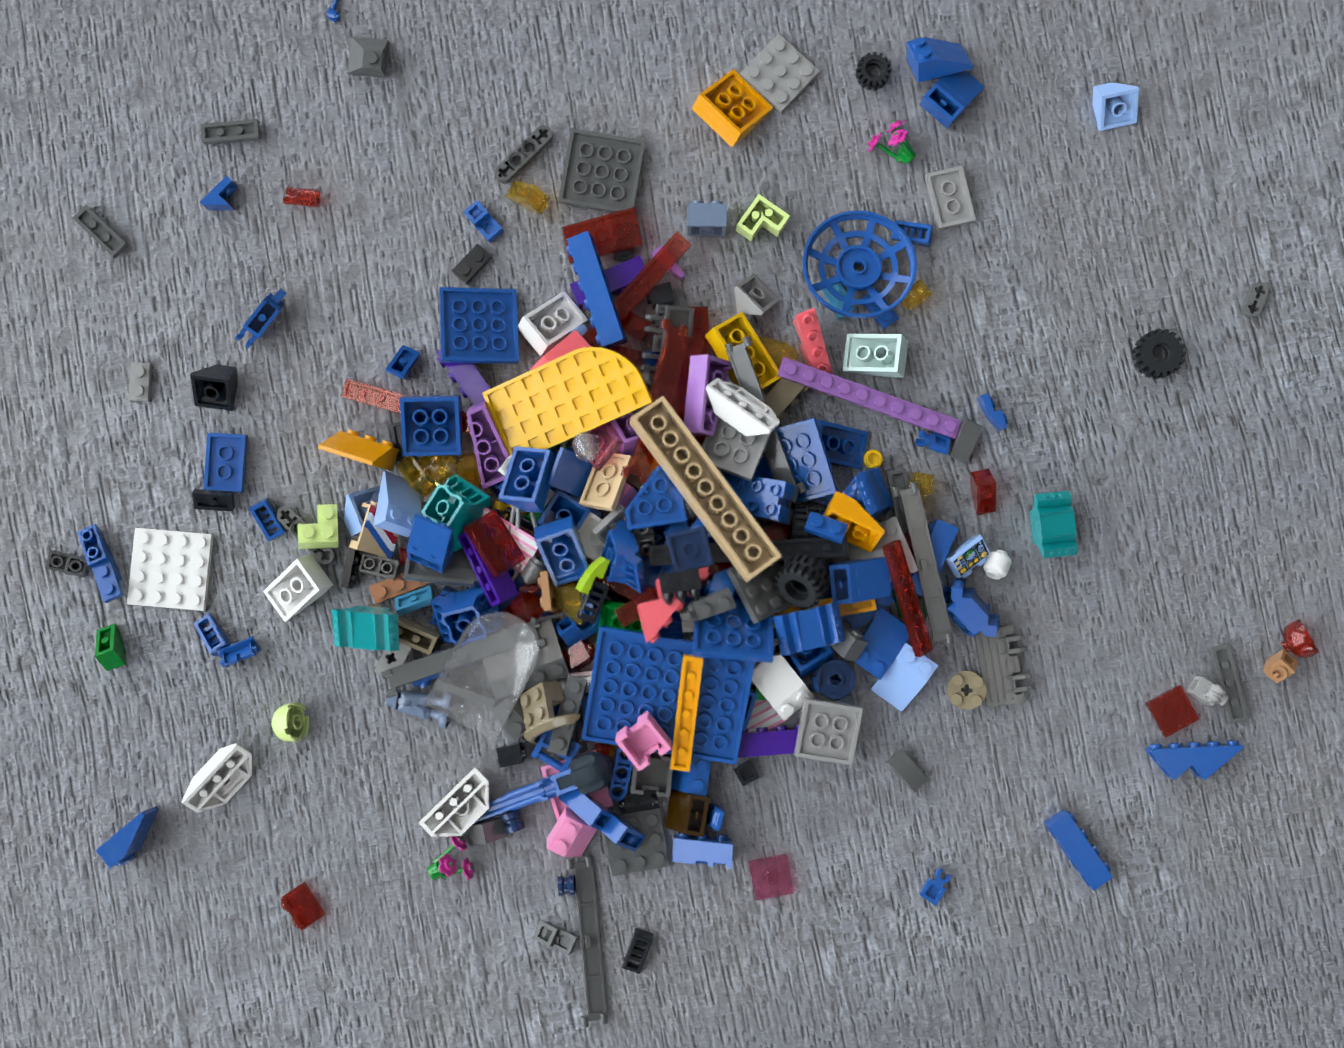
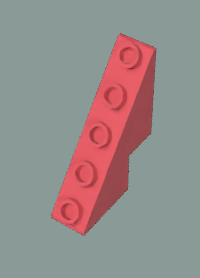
[793,308,833,393]
[637,567,710,643]

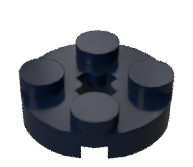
[816,660,855,699]

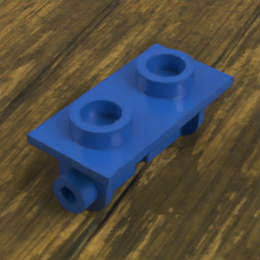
[216,636,261,668]

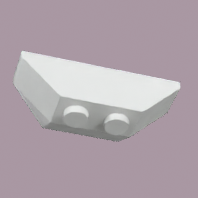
[705,378,780,436]
[182,743,252,813]
[418,767,489,837]

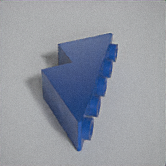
[1145,740,1244,780]
[558,789,646,852]

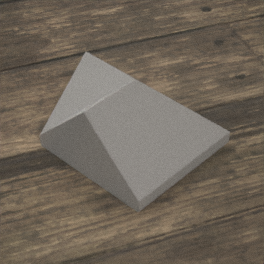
[734,274,780,321]

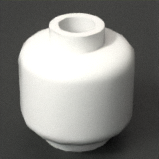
[983,550,1012,580]

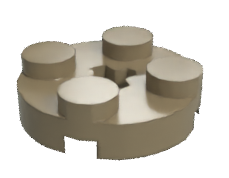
[947,670,987,710]

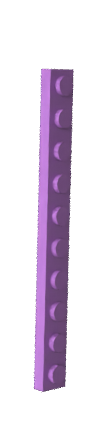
[777,357,961,439]

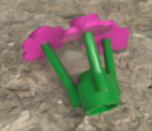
[867,119,916,164]
[428,835,475,880]

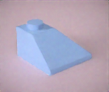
[1093,83,1139,131]
[344,486,380,537]

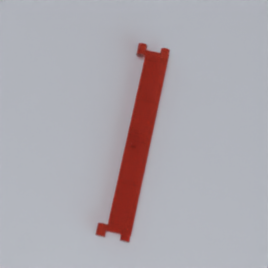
[620,318,688,484]

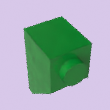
[95,623,126,671]

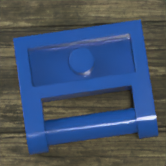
[531,729,582,772]

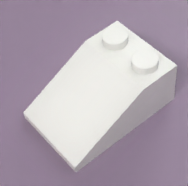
[518,291,588,356]
[263,554,333,622]
[752,654,814,721]

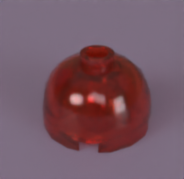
[1281,619,1320,658]

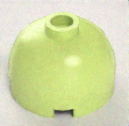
[271,703,309,742]

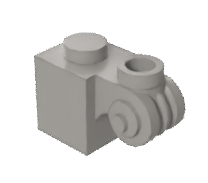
[1186,676,1229,706]

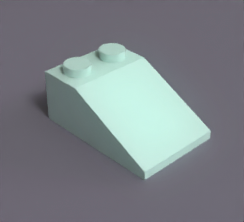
[843,334,908,378]

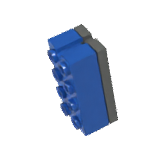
[718,470,799,526]

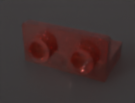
[280,881,326,931]

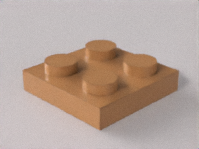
[538,571,561,613]

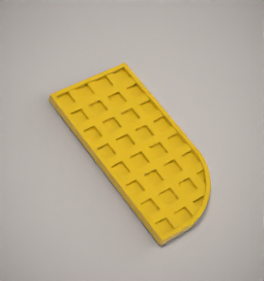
[482,347,653,456]

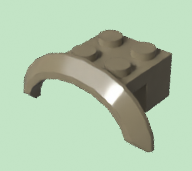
[520,682,580,745]

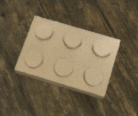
[579,451,634,512]

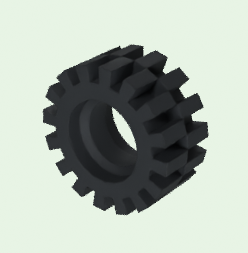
[856,52,892,90]

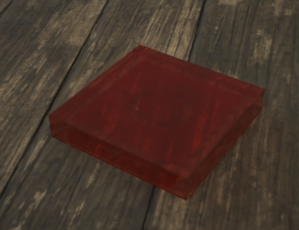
[1145,685,1199,737]

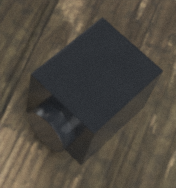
[645,282,675,309]
[496,742,527,768]

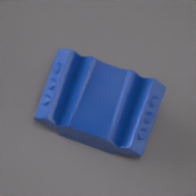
[842,467,893,520]
[601,519,647,593]
[946,578,1000,637]
[431,586,503,645]
[773,602,846,656]

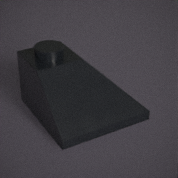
[190,364,238,411]

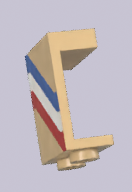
[349,501,399,559]

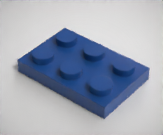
[203,433,248,492]

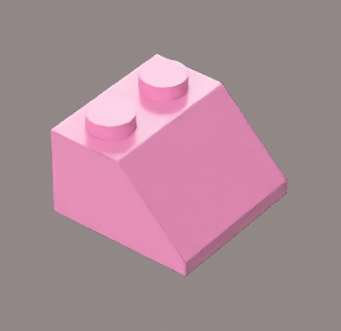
[547,807,597,857]

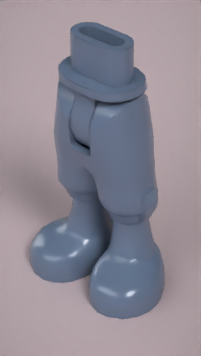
[386,690,455,729]

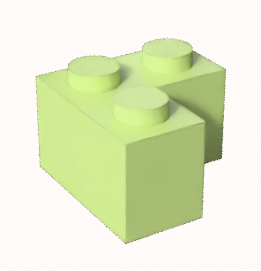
[736,194,790,241]
[298,504,339,549]

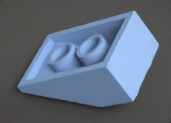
[373,471,422,537]
[870,643,938,712]

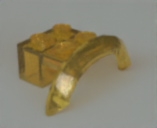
[396,455,458,497]

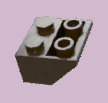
[665,789,710,837]

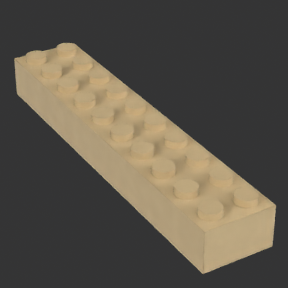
[629,396,782,583]

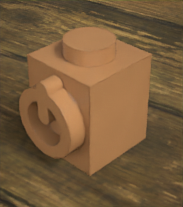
[1263,649,1298,683]

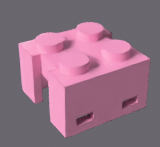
[615,711,672,771]

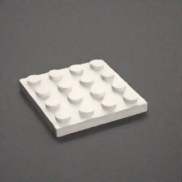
[127,528,214,611]

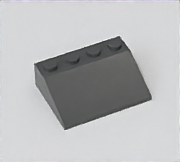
[482,619,570,700]

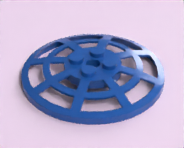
[802,211,917,319]

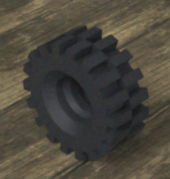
[1132,329,1186,379]

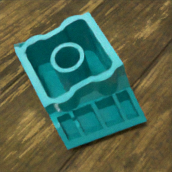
[421,474,490,552]
[1029,491,1078,559]
[332,605,400,651]

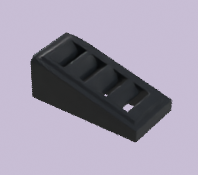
[576,580,610,624]
[622,928,653,974]

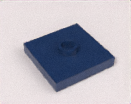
[665,526,714,572]

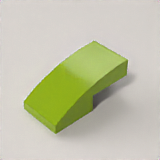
[576,556,610,595]

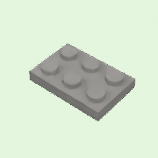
[924,166,976,230]

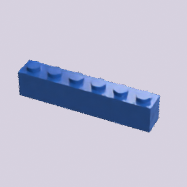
[566,231,628,349]

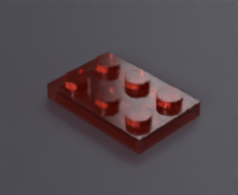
[463,509,526,578]

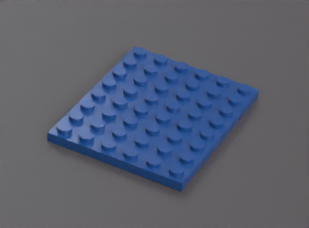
[581,625,755,765]

